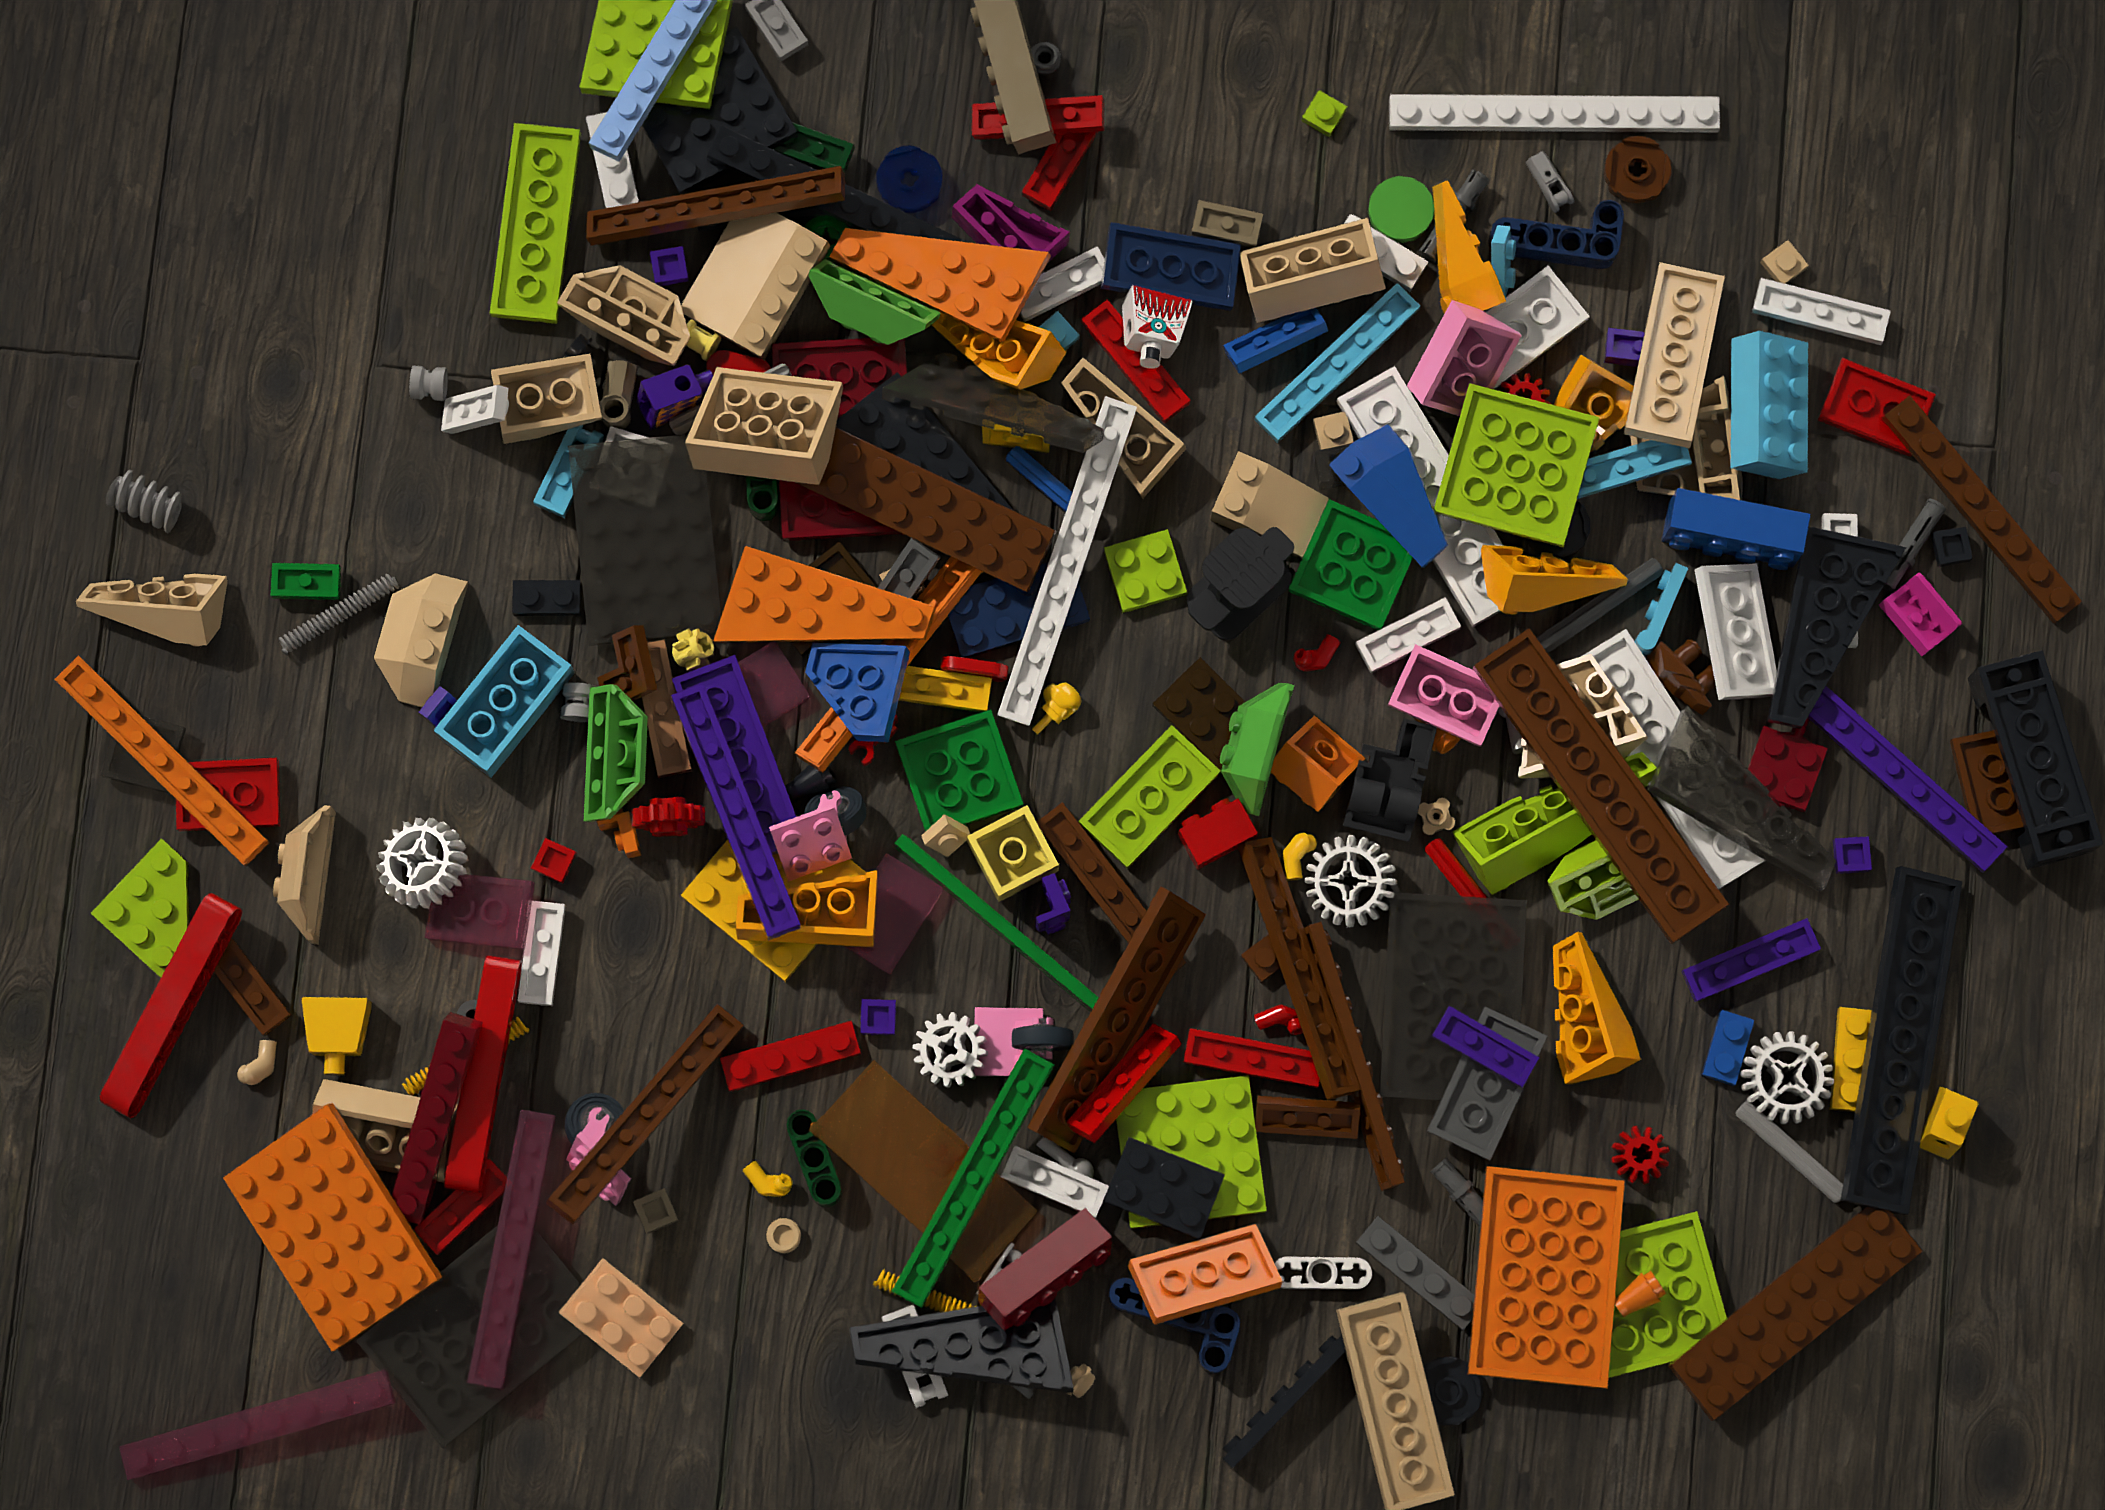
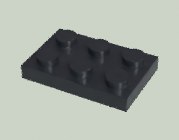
[1104,1137,1225,1240]

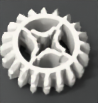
[376,818,469,909]
[1305,835,1397,927]
[1740,1031,1834,1124]

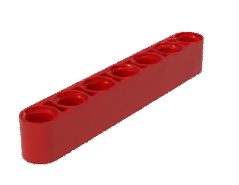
[100,893,242,1118]
[445,955,522,1193]

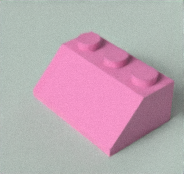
[1407,300,1522,416]
[1388,644,1499,747]

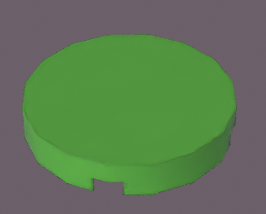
[1368,176,1434,243]

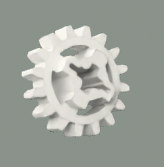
[913,1012,988,1088]

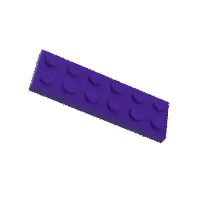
[672,655,796,855]

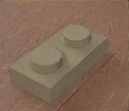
[1191,200,1263,248]

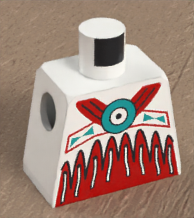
[1122,285,1192,369]

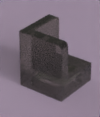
[1313,444,1351,491]

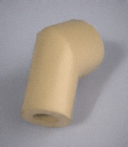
[237,1040,277,1085]

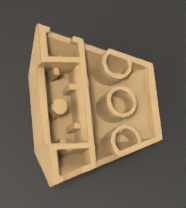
[1630,376,1743,500]
[1518,654,1648,778]

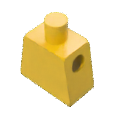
[302,997,372,1076]
[1919,1086,1978,1160]

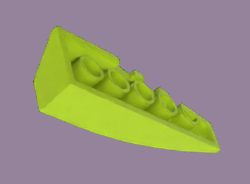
[1452,752,1659,895]

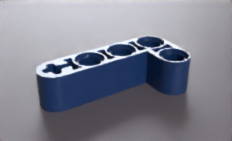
[1488,200,1624,269]
[1109,1278,1240,1374]

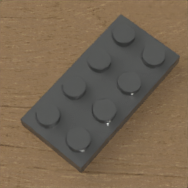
[1427,1007,1547,1161]

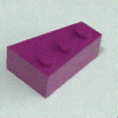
[952,184,1070,262]

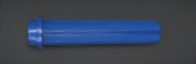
[1005,446,1072,512]

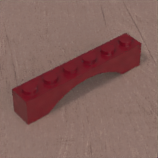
[392,1012,483,1225]

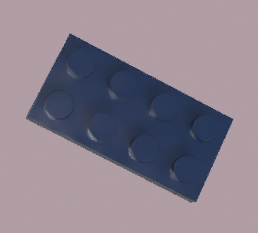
[1101,222,1240,311]
[948,562,1090,658]

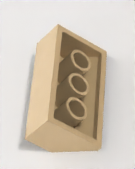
[1240,218,1386,323]
[312,1079,458,1182]

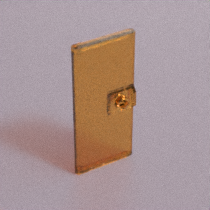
[809,1060,1037,1283]

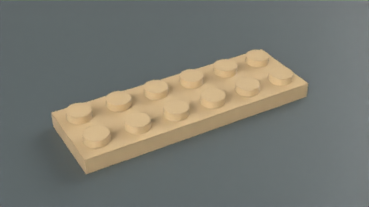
[1624,262,1725,448]
[1336,1292,1454,1510]

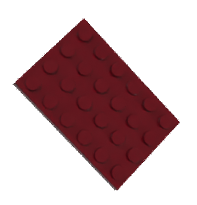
[772,338,908,541]

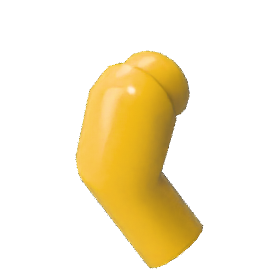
[1283,833,1317,881]
[742,1161,793,1197]

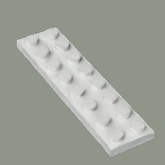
[1336,366,1503,627]
[1581,629,1774,889]

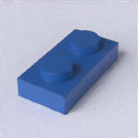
[1701,1010,1754,1086]

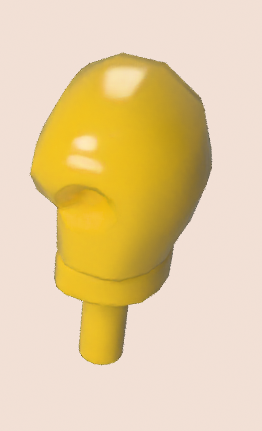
[1032,682,1082,735]

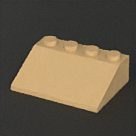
[681,213,830,361]
[685,367,843,485]

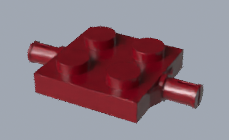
[1740,718,1828,825]

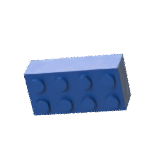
[1661,488,1810,570]

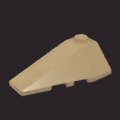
[76,574,228,646]

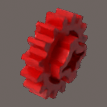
[631,797,706,837]

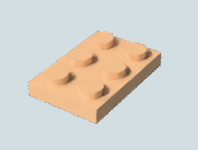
[559,1258,684,1378]

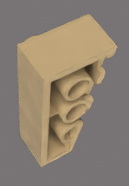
[1061,358,1186,499]

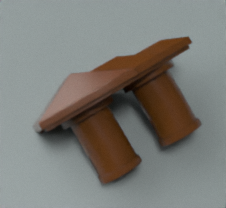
[1646,639,1716,716]

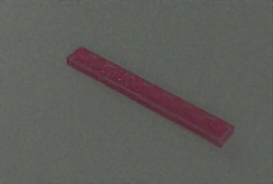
[467,1110,556,1389]
[119,1370,396,1480]

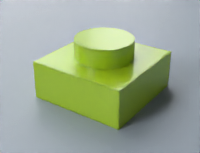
[1302,90,1347,137]

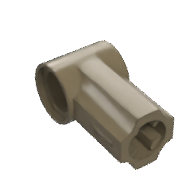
[599,360,638,430]

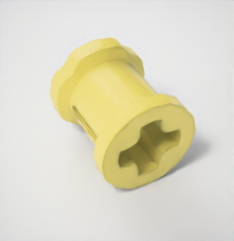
[686,319,721,361]

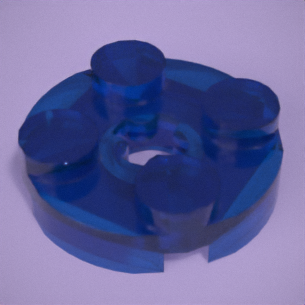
[876,145,943,213]

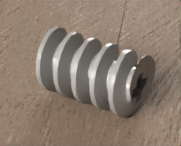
[106,470,181,533]

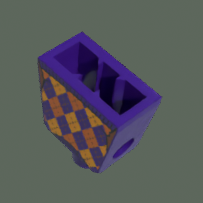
[636,365,713,431]

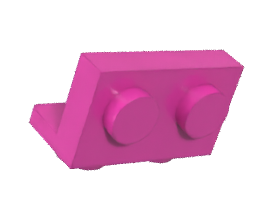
[1879,573,1962,656]

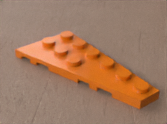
[829,228,1051,343]
[713,546,936,643]

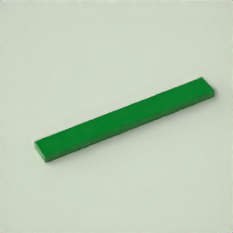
[894,834,1099,1013]
[892,1048,1055,1308]

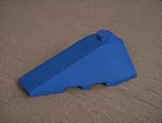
[1329,424,1449,568]

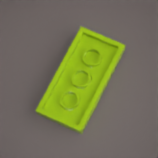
[1078,725,1221,869]

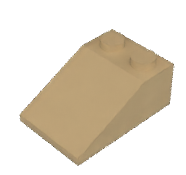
[491,354,602,444]
[1211,451,1329,559]

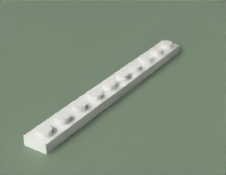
[1389,94,1720,132]
[997,396,1137,726]

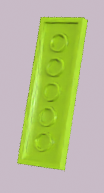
[490,123,581,324]

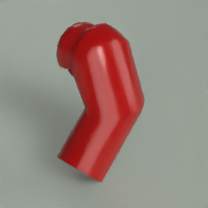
[1293,634,1341,672]
[1254,1005,1303,1035]

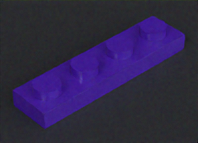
[1681,918,1821,1002]

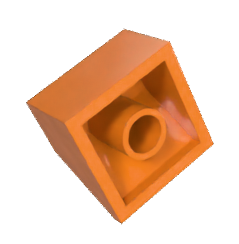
[1271,715,1366,812]

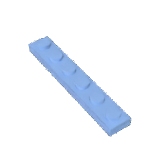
[589,0,717,162]

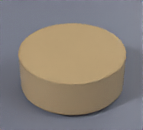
[766,1218,801,1254]

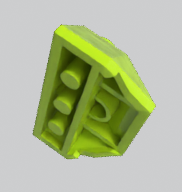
[1548,840,1639,920]

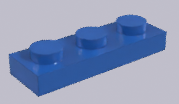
[1223,308,1328,374]

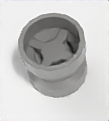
[409,366,448,401]
[560,683,596,722]

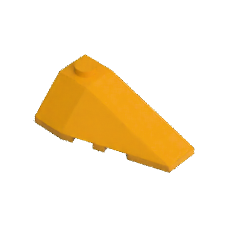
[1433,180,1506,314]
[932,313,1067,390]
[1553,355,1634,453]
[1481,545,1628,615]
[1553,932,1641,1084]

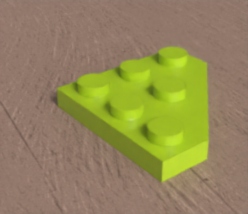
[91,838,189,978]

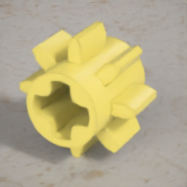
[672,628,714,671]

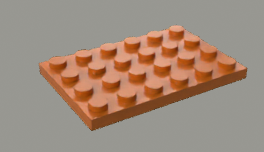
[223,1103,443,1352]
[1468,1166,1625,1389]

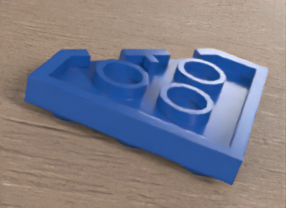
[805,643,910,742]

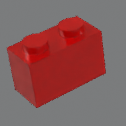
[1178,798,1258,870]

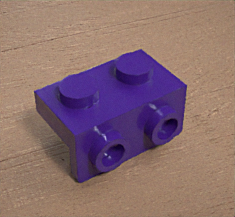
[1036,873,1071,935]

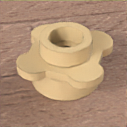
[1418,798,1455,835]
[1067,1363,1095,1398]

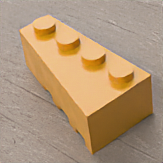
[736,870,878,947]

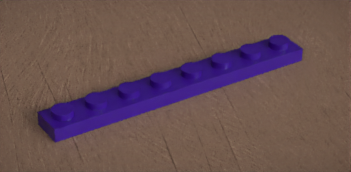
[671,683,801,940]
[1808,686,2007,873]

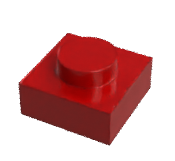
[531,838,577,884]

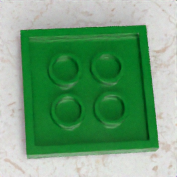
[1288,499,1413,631]
[895,710,1024,832]

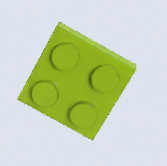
[1104,529,1187,613]

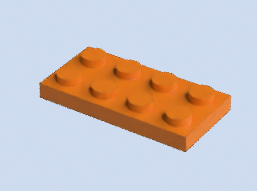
[1128,1224,1283,1325]

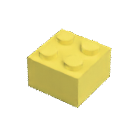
[967,805,1059,902]

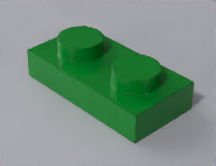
[271,563,341,600]

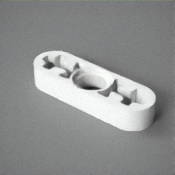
[1275,1257,1372,1290]

